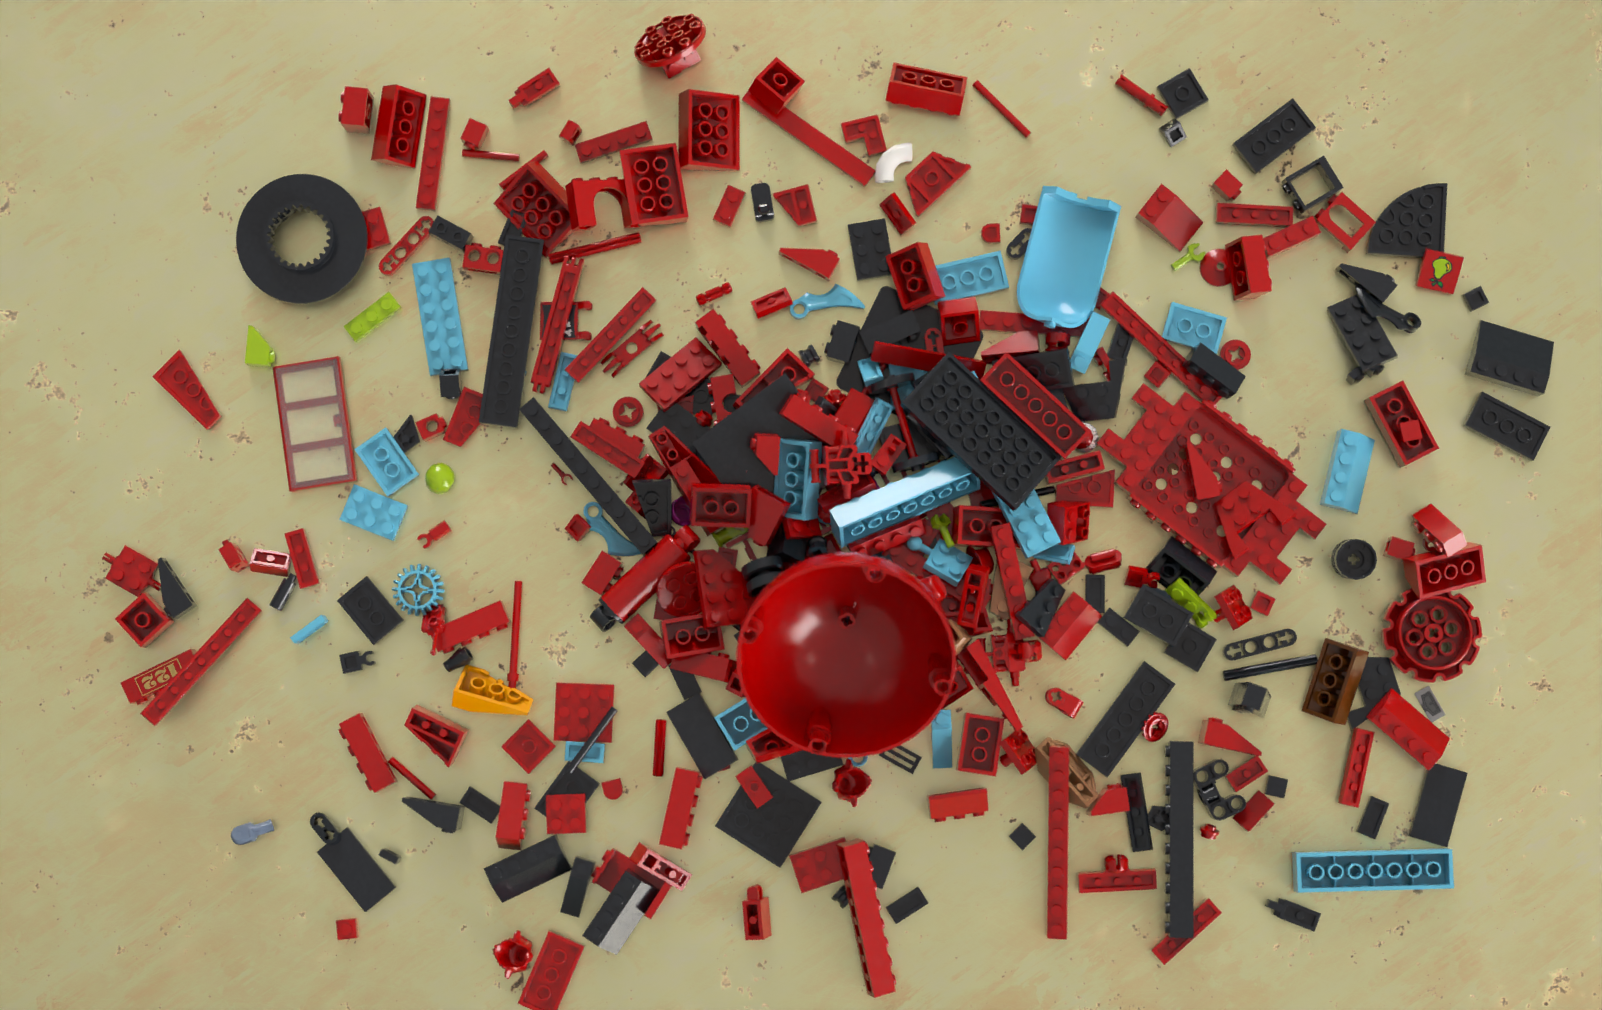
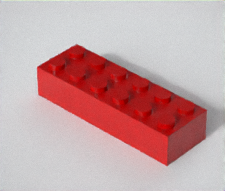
[980,352,1091,459]

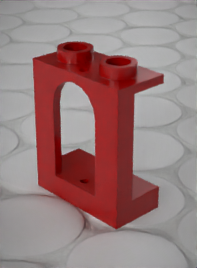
[1315,192,1376,253]

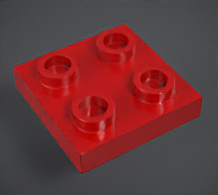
[1214,585,1253,630]
[1000,729,1037,775]

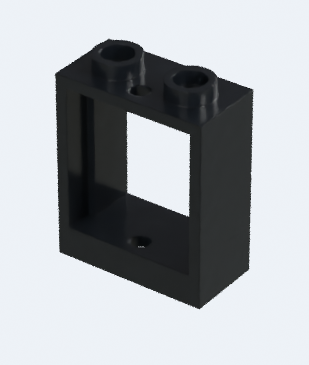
[1282,156,1344,214]

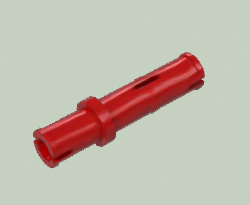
[1115,74,1168,117]

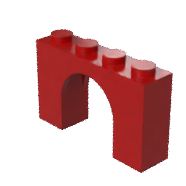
[565,177,645,231]

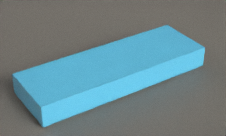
[548,352,578,412]
[853,397,894,455]

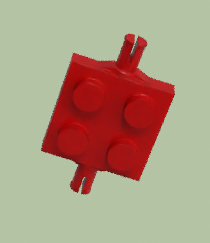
[102,545,161,597]

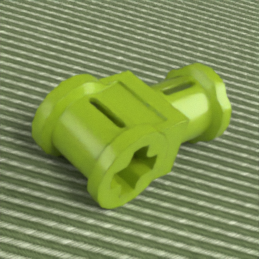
[712,527,749,547]

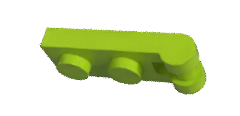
[1165,577,1217,628]

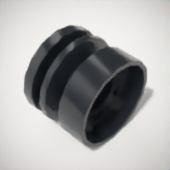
[1331,539,1377,580]

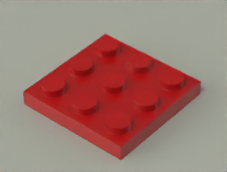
[554,683,614,743]

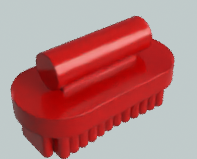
[1085,548,1122,575]

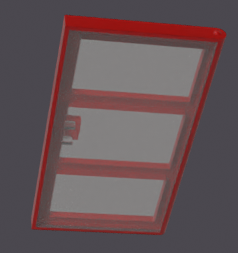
[272,356,357,492]

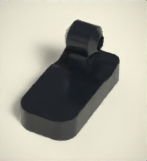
[751,183,774,223]

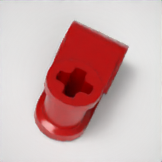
[1045,688,1084,719]

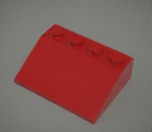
[678,89,740,171]
[619,143,689,226]
[493,161,574,258]

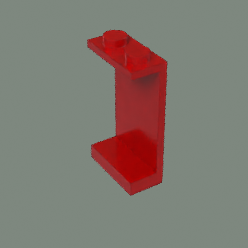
[591,848,672,919]

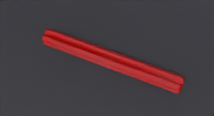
[548,232,641,264]

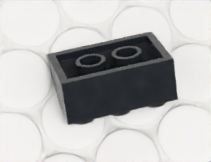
[1146,536,1217,596]

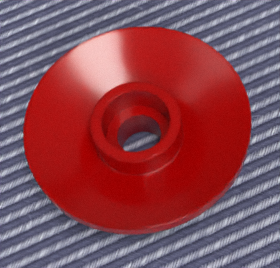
[1200,249,1231,287]

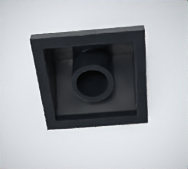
[766,522,809,564]

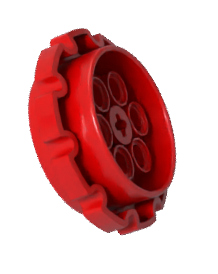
[1381,588,1482,683]

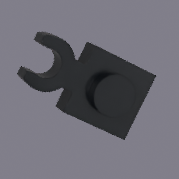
[339,651,376,674]

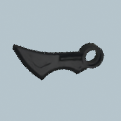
[1355,285,1421,333]

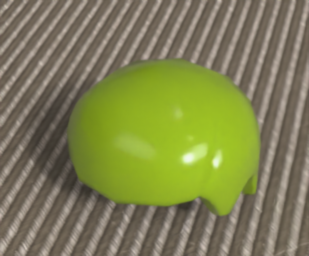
[425,463,455,494]

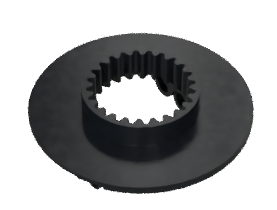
[236,174,368,304]

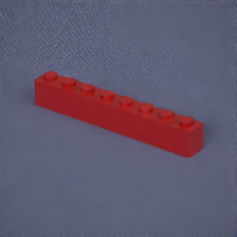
[837,838,896,998]

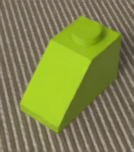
[245,325,276,368]

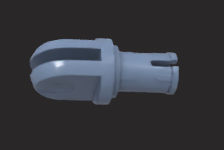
[231,819,274,845]

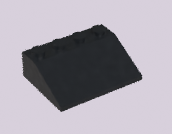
[1465,320,1554,397]

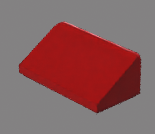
[249,548,292,577]
[1233,790,1275,832]

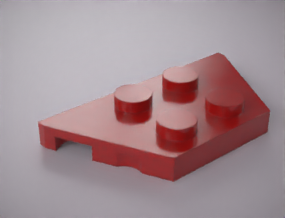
[905,151,971,217]

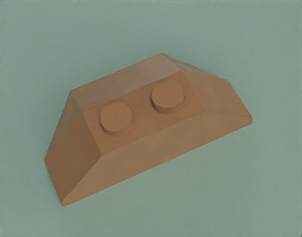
[1035,737,1098,809]

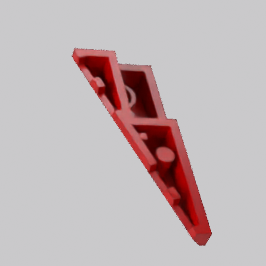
[956,639,1023,732]

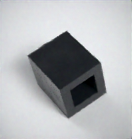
[439,369,462,399]

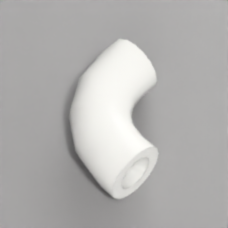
[875,143,912,183]

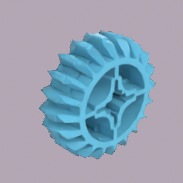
[392,564,445,616]

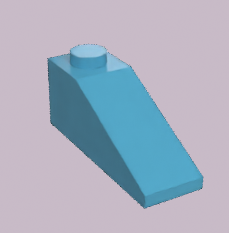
[1070,311,1110,374]
[931,710,952,768]

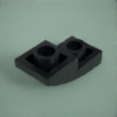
[1346,364,1385,385]

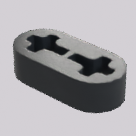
[1006,228,1032,260]
[310,812,341,845]

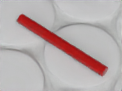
[972,80,1031,138]

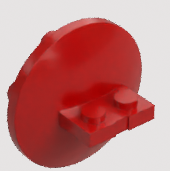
[634,14,706,79]

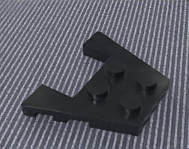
[1062,359,1127,422]
[1347,657,1401,729]

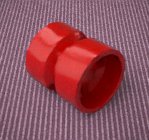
[1045,332,1071,352]

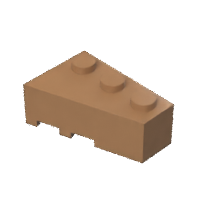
[988,558,1033,621]

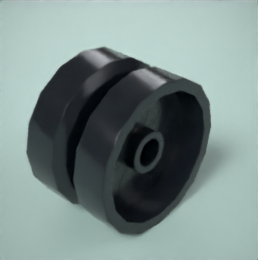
[741,556,784,597]

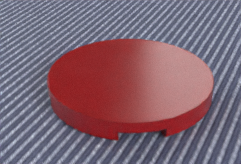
[656,561,702,617]

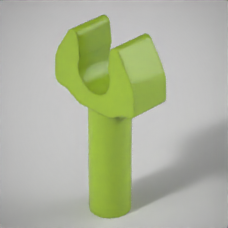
[1171,243,1205,271]
[931,514,954,548]

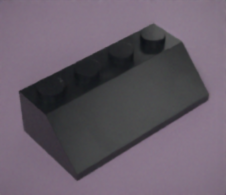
[484,834,572,903]
[582,868,660,955]

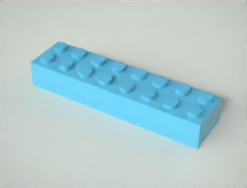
[830,457,980,548]
[1292,848,1454,893]

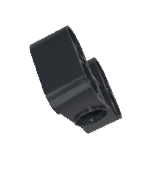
[1193,759,1246,821]

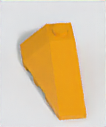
[452,665,534,715]

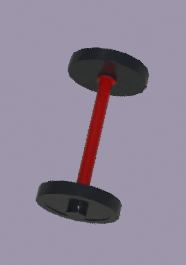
[867,373,939,474]

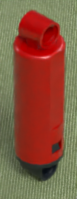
[590,525,701,632]

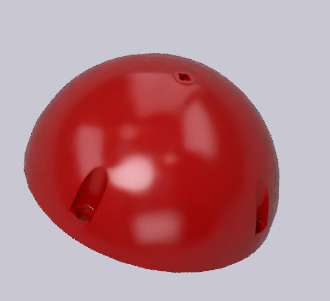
[736,552,956,758]

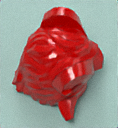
[832,758,872,807]
[492,931,533,979]

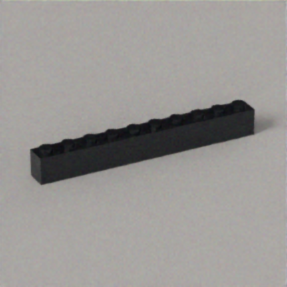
[519,397,658,556]
[1164,741,1194,938]

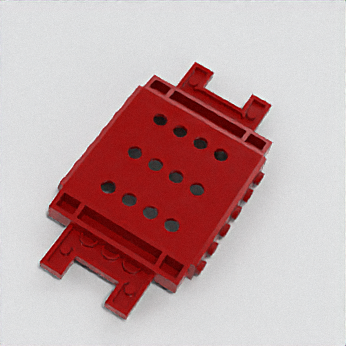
[1096,383,1327,585]

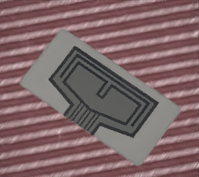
[1415,686,1445,722]

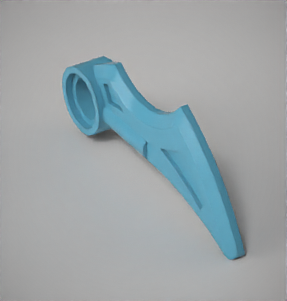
[790,284,865,319]
[583,502,641,556]

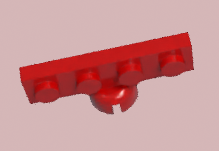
[1078,854,1157,893]

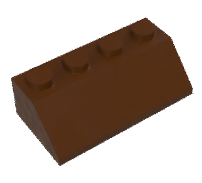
[1302,638,1369,725]

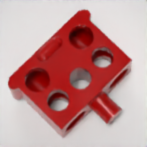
[218,540,250,573]
[1046,552,1086,585]

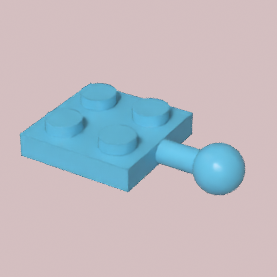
[907,536,973,587]

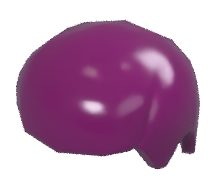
[671,496,691,526]

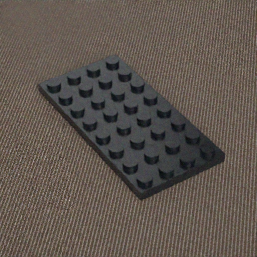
[900,352,1062,511]

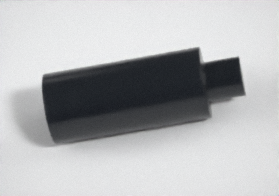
[269,573,297,611]

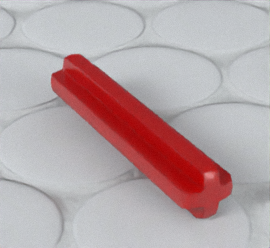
[653,719,666,777]

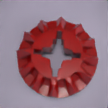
[1220,340,1251,370]
[613,397,643,427]
[1141,712,1168,742]

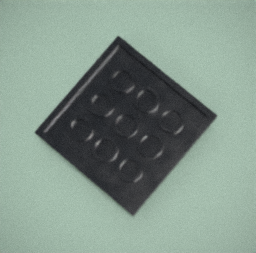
[715,762,822,868]

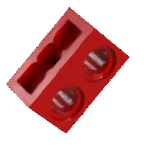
[462,243,504,275]

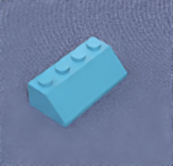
[1320,429,1375,514]
[774,438,822,520]

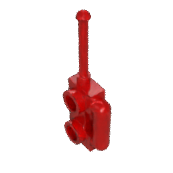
[421,604,446,655]

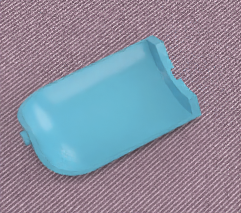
[1017,186,1121,328]

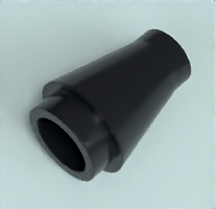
[443,647,473,672]

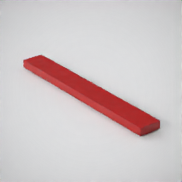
[742,91,876,187]
[1099,291,1222,404]
[140,598,262,727]

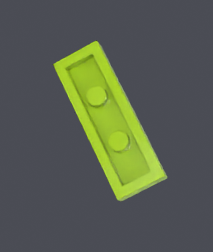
[343,292,402,342]

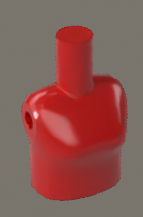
[1029,558,1052,592]

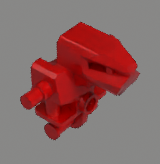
[809,430,872,499]
[976,619,1042,687]

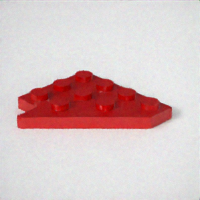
[693,549,757,628]

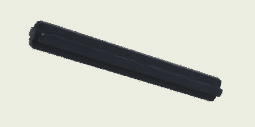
[1223,654,1318,681]

